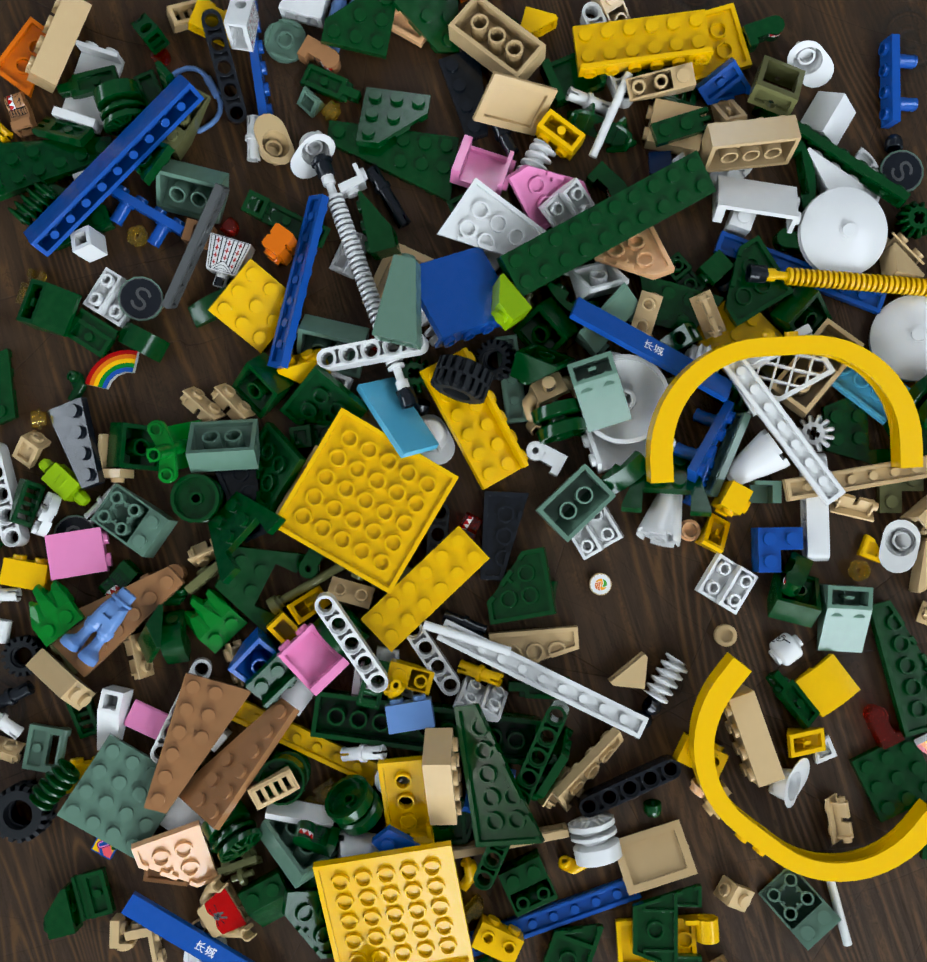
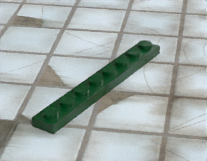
[751,100,911,209]

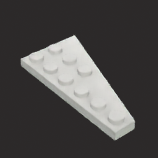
[437,178,569,276]

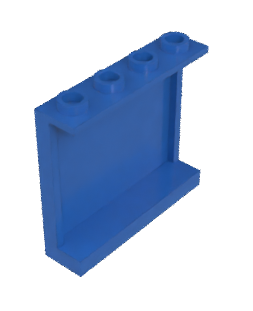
[420,247,502,348]

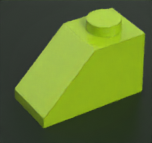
[491,273,532,331]

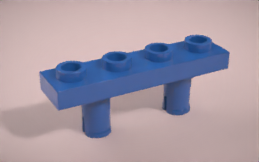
[878,34,919,129]
[109,184,186,249]
[673,400,736,483]

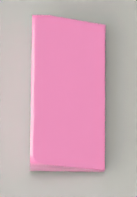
[124,699,169,740]

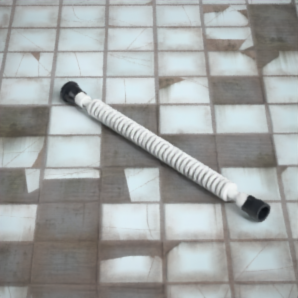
[311,153,419,409]

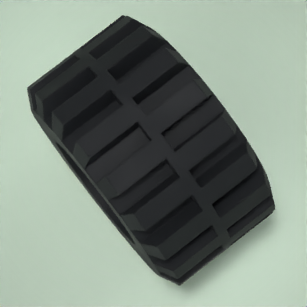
[430,354,494,404]
[0,779,57,843]

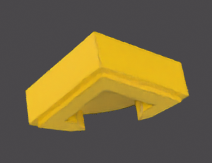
[857,534,880,563]

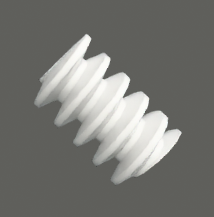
[516,138,556,170]
[642,652,688,704]

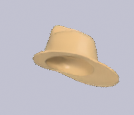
[253,114,295,166]

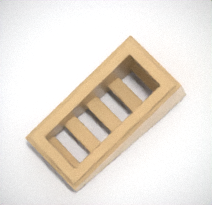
[166,0,197,33]
[247,765,300,811]

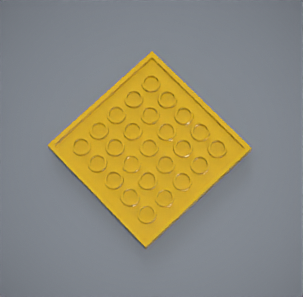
[278,407,459,594]
[313,840,474,962]

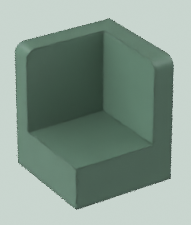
[749,480,782,504]

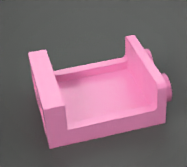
[450,135,517,196]
[44,527,113,580]
[276,623,350,696]

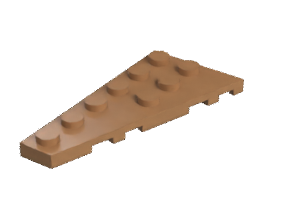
[52,566,185,677]
[144,672,251,814]
[178,698,299,830]

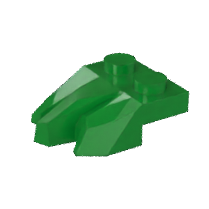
[29,580,86,647]
[184,588,247,654]

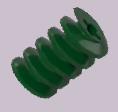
[7,177,58,226]
[29,758,80,811]

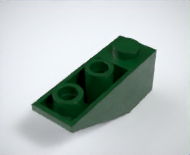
[356,191,401,260]

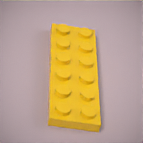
[361,526,490,652]

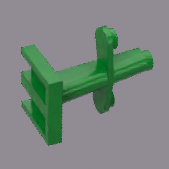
[146,419,202,483]

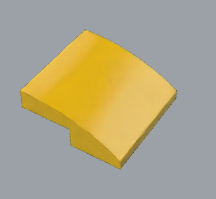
[794,654,861,717]

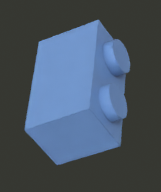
[385,693,435,734]

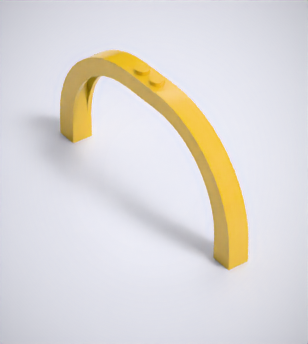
[645,331,923,484]
[689,652,927,882]

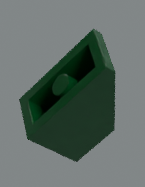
[43,882,83,940]

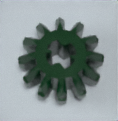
[894,201,927,240]
[402,356,429,393]

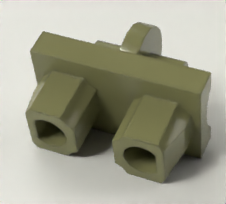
[217,846,263,886]

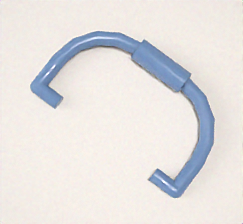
[171,65,223,134]

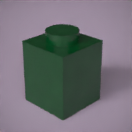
[696,249,734,288]

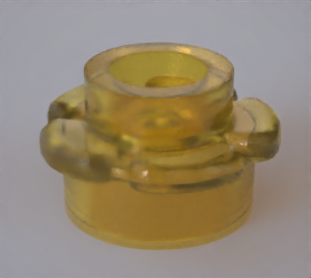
[321,100,341,121]
[127,225,149,247]
[30,408,47,430]
[848,560,871,582]

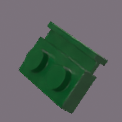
[67,308,120,358]
[71,866,116,922]

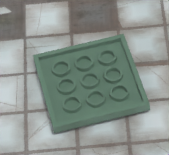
[57,733,171,859]

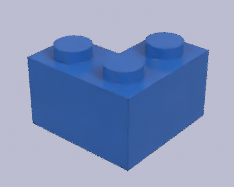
[751,527,803,573]

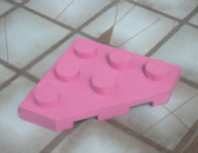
[507,164,591,230]

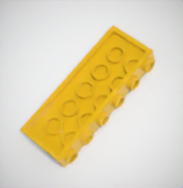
[572,9,714,79]
[419,347,529,490]

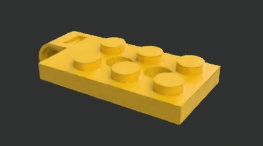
[377,755,434,845]
[615,914,720,962]

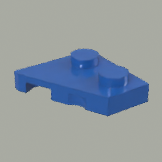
[696,57,751,105]

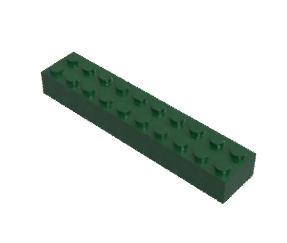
[496,150,716,296]
[310,688,542,765]

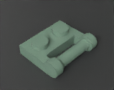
[22,722,72,773]

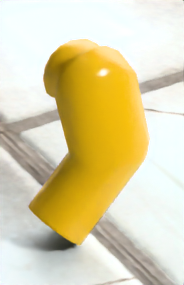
[558,855,586,874]
[459,857,477,892]

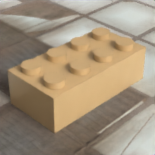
[25,0,92,94]
[448,0,546,80]
[698,115,802,173]
[771,318,865,419]
[723,684,785,788]
[422,728,463,825]

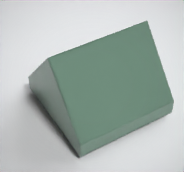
[297,86,325,118]

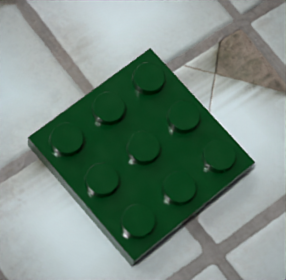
[849,734,927,822]

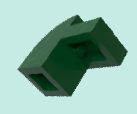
[117,321,170,363]
[161,610,191,665]

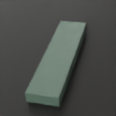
[495,334,528,424]
[705,413,751,498]

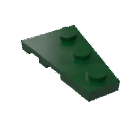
[135,142,175,186]

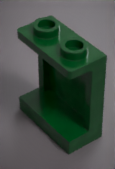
[539,52,607,109]

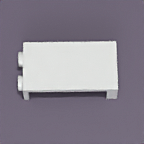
[51,40,125,135]
[712,175,801,234]
[581,426,676,474]

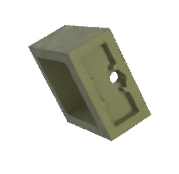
[747,55,806,116]

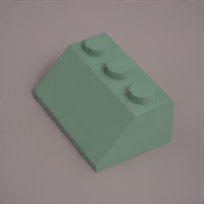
[156,159,229,224]
[574,283,638,356]
[297,314,370,378]
[185,419,260,473]
[535,464,616,543]
[259,800,338,889]

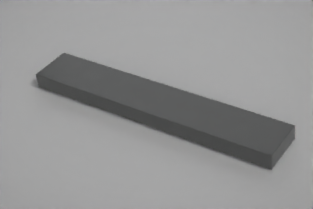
[161,183,230,309]

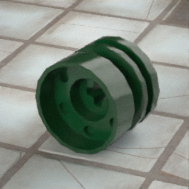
[92,78,146,136]
[257,747,311,806]
[201,800,262,863]

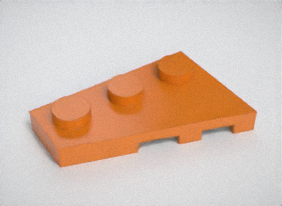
[0,16,46,98]

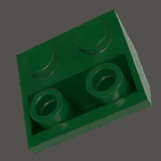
[16,278,82,337]
[498,848,558,917]

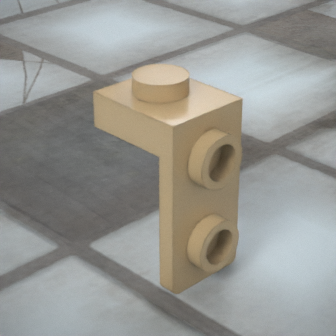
[98,434,134,483]
[124,921,167,962]

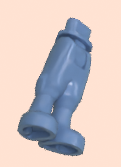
[60,587,137,667]

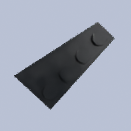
[438,51,488,142]

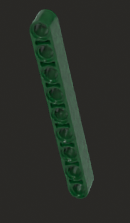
[473,700,569,890]

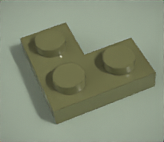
[876,479,924,513]

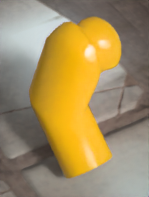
[383,680,405,699]

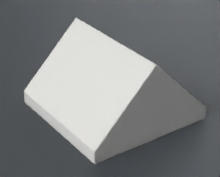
[800,91,856,146]
[569,262,629,300]

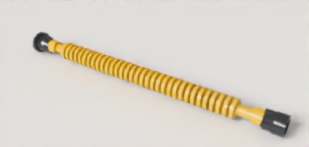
[745,264,927,296]

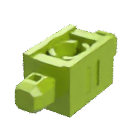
[38,458,91,506]

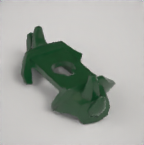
[567,103,638,153]

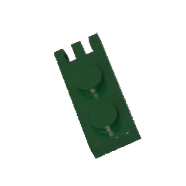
[650,107,711,148]
[32,116,95,148]

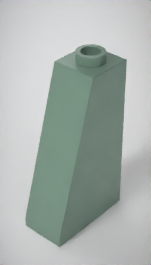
[372,253,422,350]

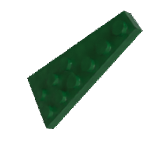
[327,120,459,202]
[0,136,113,201]
[870,600,927,737]
[454,703,545,847]

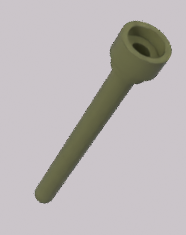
[266,564,345,615]

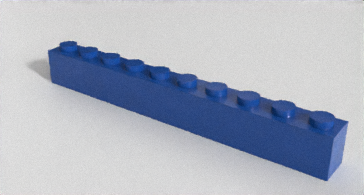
[23,74,205,257]

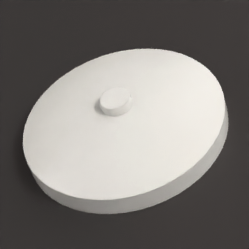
[797,187,888,273]
[868,295,927,383]
[581,354,668,444]

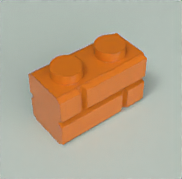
[262,223,298,266]

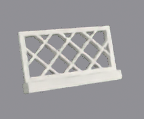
[726,324,835,417]

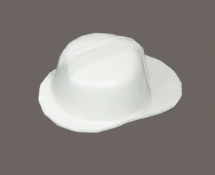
[787,40,834,88]
[290,130,336,179]
[421,414,455,465]
[879,520,921,573]
[768,758,810,808]

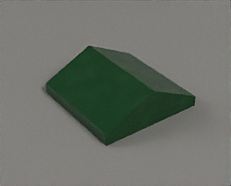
[137,604,163,663]

